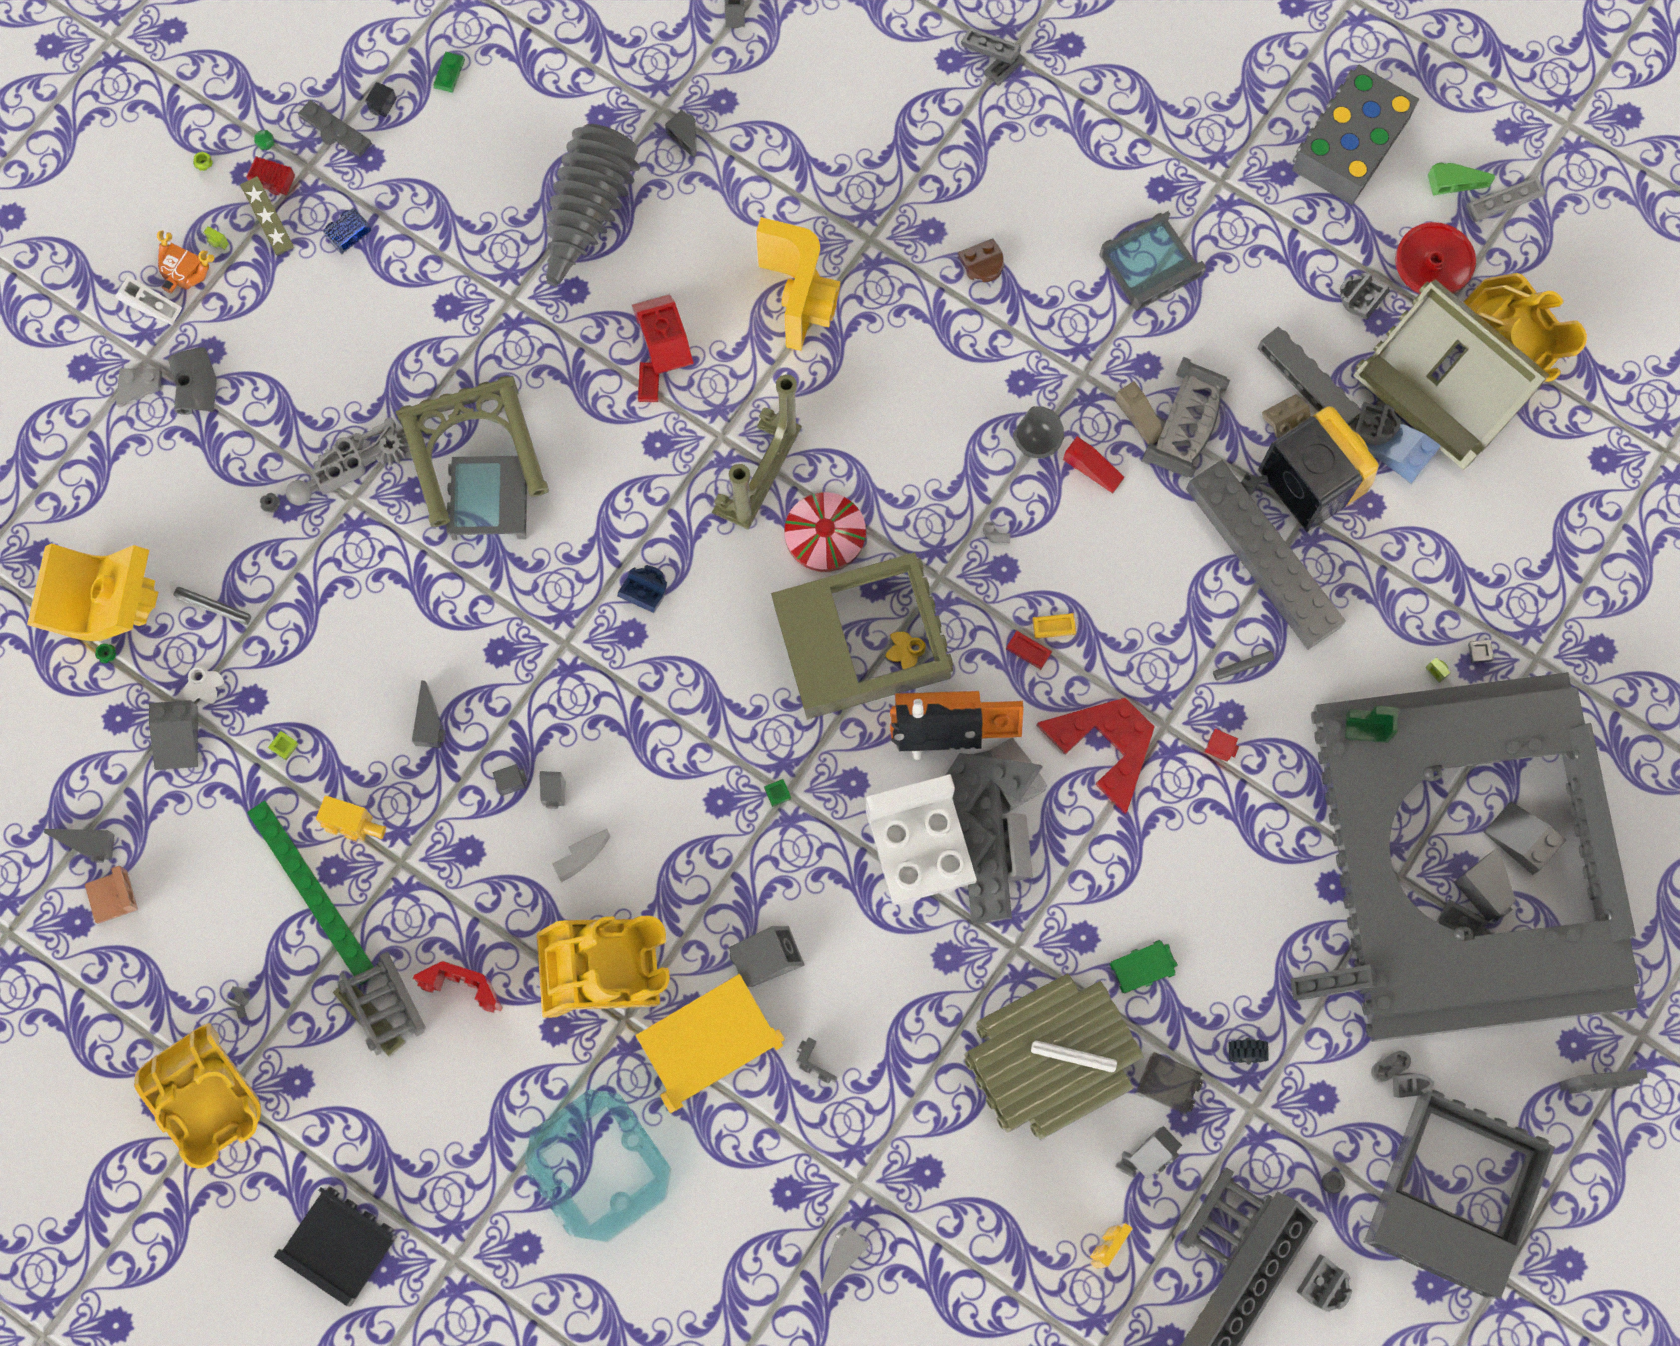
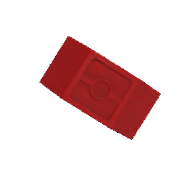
[632,294,693,375]
[413,961,502,1013]

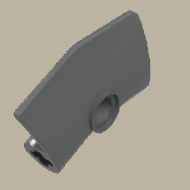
[168,347,217,415]

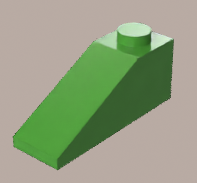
[1428,162,1495,196]

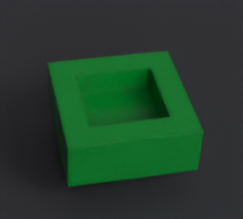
[764,779,791,807]

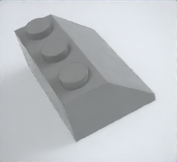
[1002,813,1033,882]

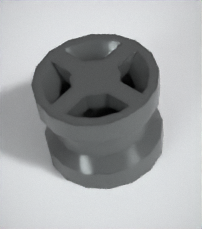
[1115,1151,1137,1178]

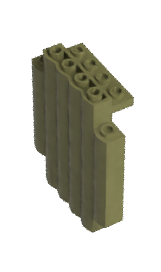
[964,973,1144,1140]

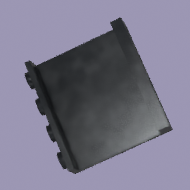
[274,1186,398,1306]

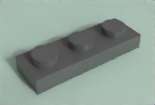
[961,27,1021,64]

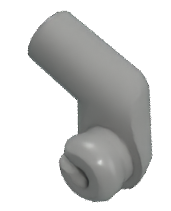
[983,521,1010,543]

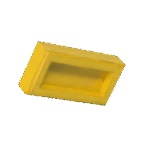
[1032,613,1076,639]

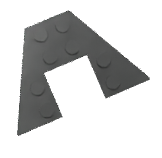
[946,753,1043,871]

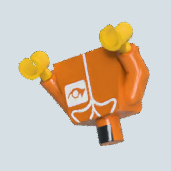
[157,230,215,294]

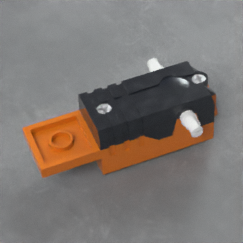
[890,691,1024,760]

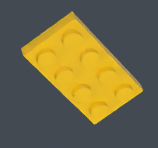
[1090,1223,1133,1269]

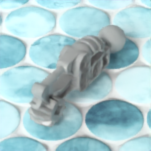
[286,418,409,506]

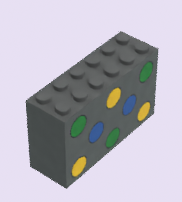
[1292,64,1419,205]

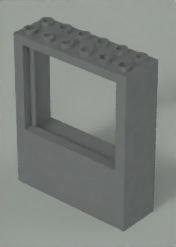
[1363,1090,1555,1299]

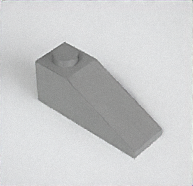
[819,1226,869,1295]

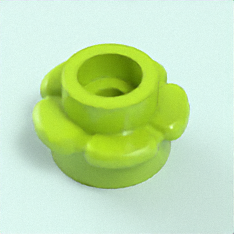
[193,152,213,171]

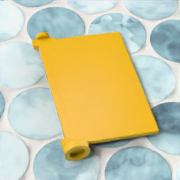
[635,974,785,1114]

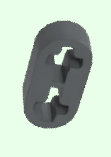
[1371,1051,1411,1082]

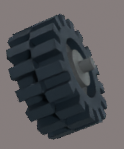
[1228,1038,1269,1065]

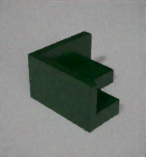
[1345,705,1398,743]

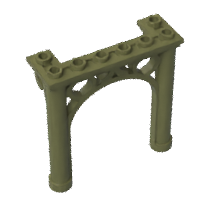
[712,374,802,530]
[395,376,549,527]

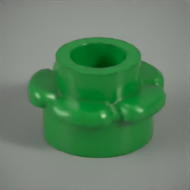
[95,644,116,664]

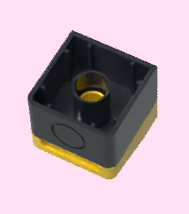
[1258,406,1379,533]

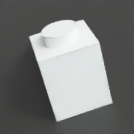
[115,276,182,325]

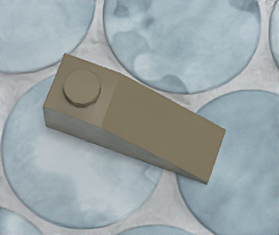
[1115,381,1163,445]

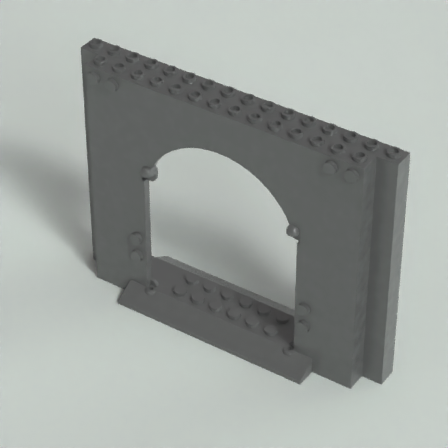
[1311,672,1639,1042]

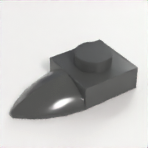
[1393,1073,1434,1098]

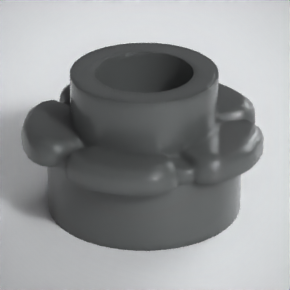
[260,493,280,513]

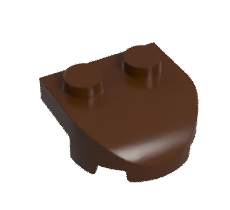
[957,238,1004,283]

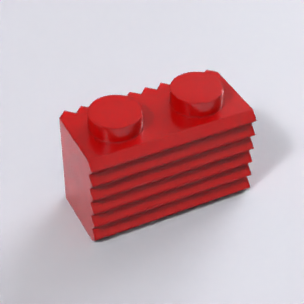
[246,156,295,196]

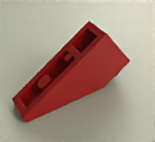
[1063,436,1124,494]

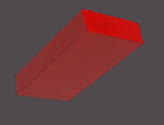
[638,362,660,402]
[1006,631,1052,670]

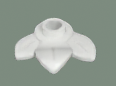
[184,666,224,704]

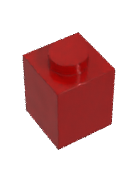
[1204,729,1239,762]

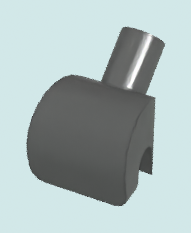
[1240,472,1268,495]
[226,986,250,1019]

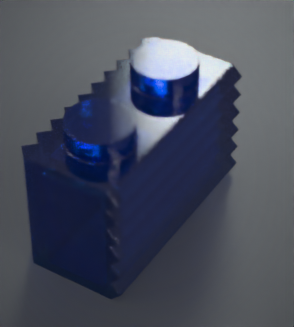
[323,207,371,254]

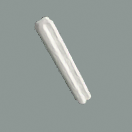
[1031,1040,1117,1072]

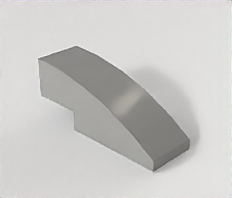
[552,829,611,882]

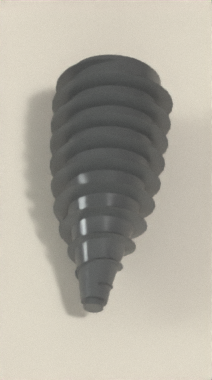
[546,124,640,287]

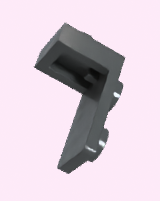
[796,1037,837,1084]

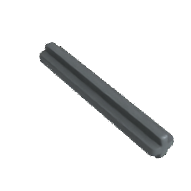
[174,587,251,625]

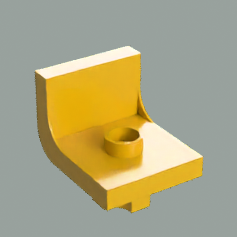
[756,217,840,351]
[27,543,158,641]

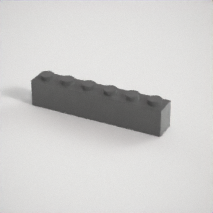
[1257,326,1361,425]

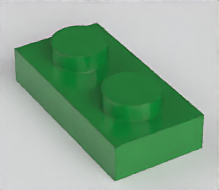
[433,52,465,93]

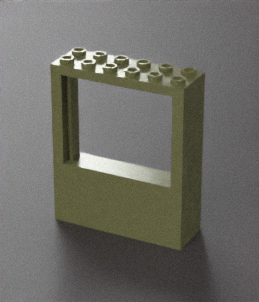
[771,552,954,720]

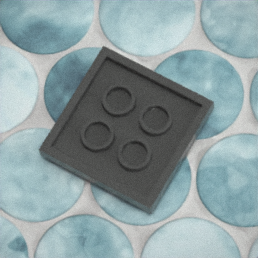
[1559,1069,1648,1094]

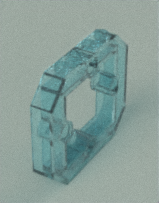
[525,1089,672,1242]

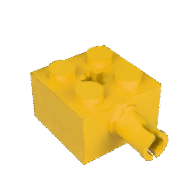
[316,795,386,842]

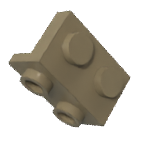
[1262,394,1311,438]

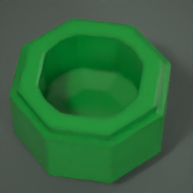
[254,130,274,150]

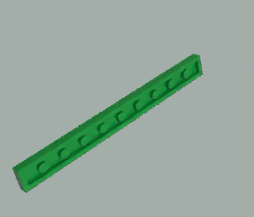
[247,800,375,986]

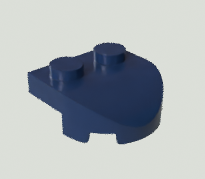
[617,565,667,613]

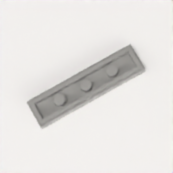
[1466,177,1546,223]

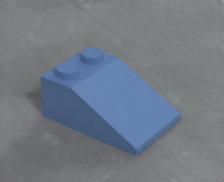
[1366,424,1441,483]

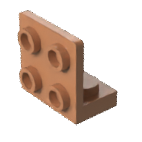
[85,866,138,924]

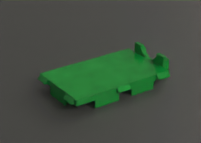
[1109,940,1178,994]

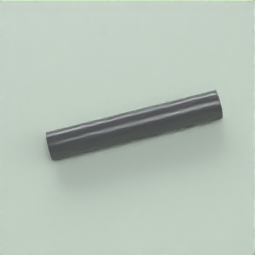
[1213,650,1274,681]

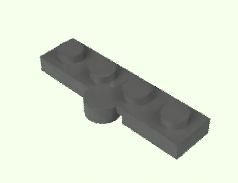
[298,100,372,158]

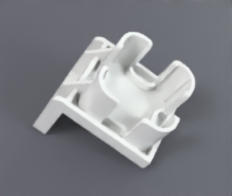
[866,774,977,905]

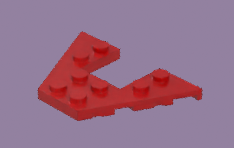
[1036,698,1155,814]

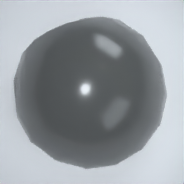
[1013,406,1064,458]

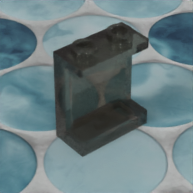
[1135,1052,1203,1115]

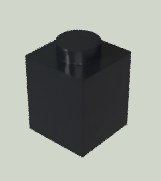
[365,82,397,117]

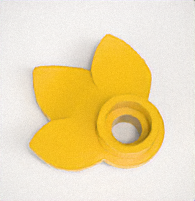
[885,631,926,669]

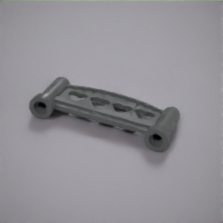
[1141,357,1230,478]

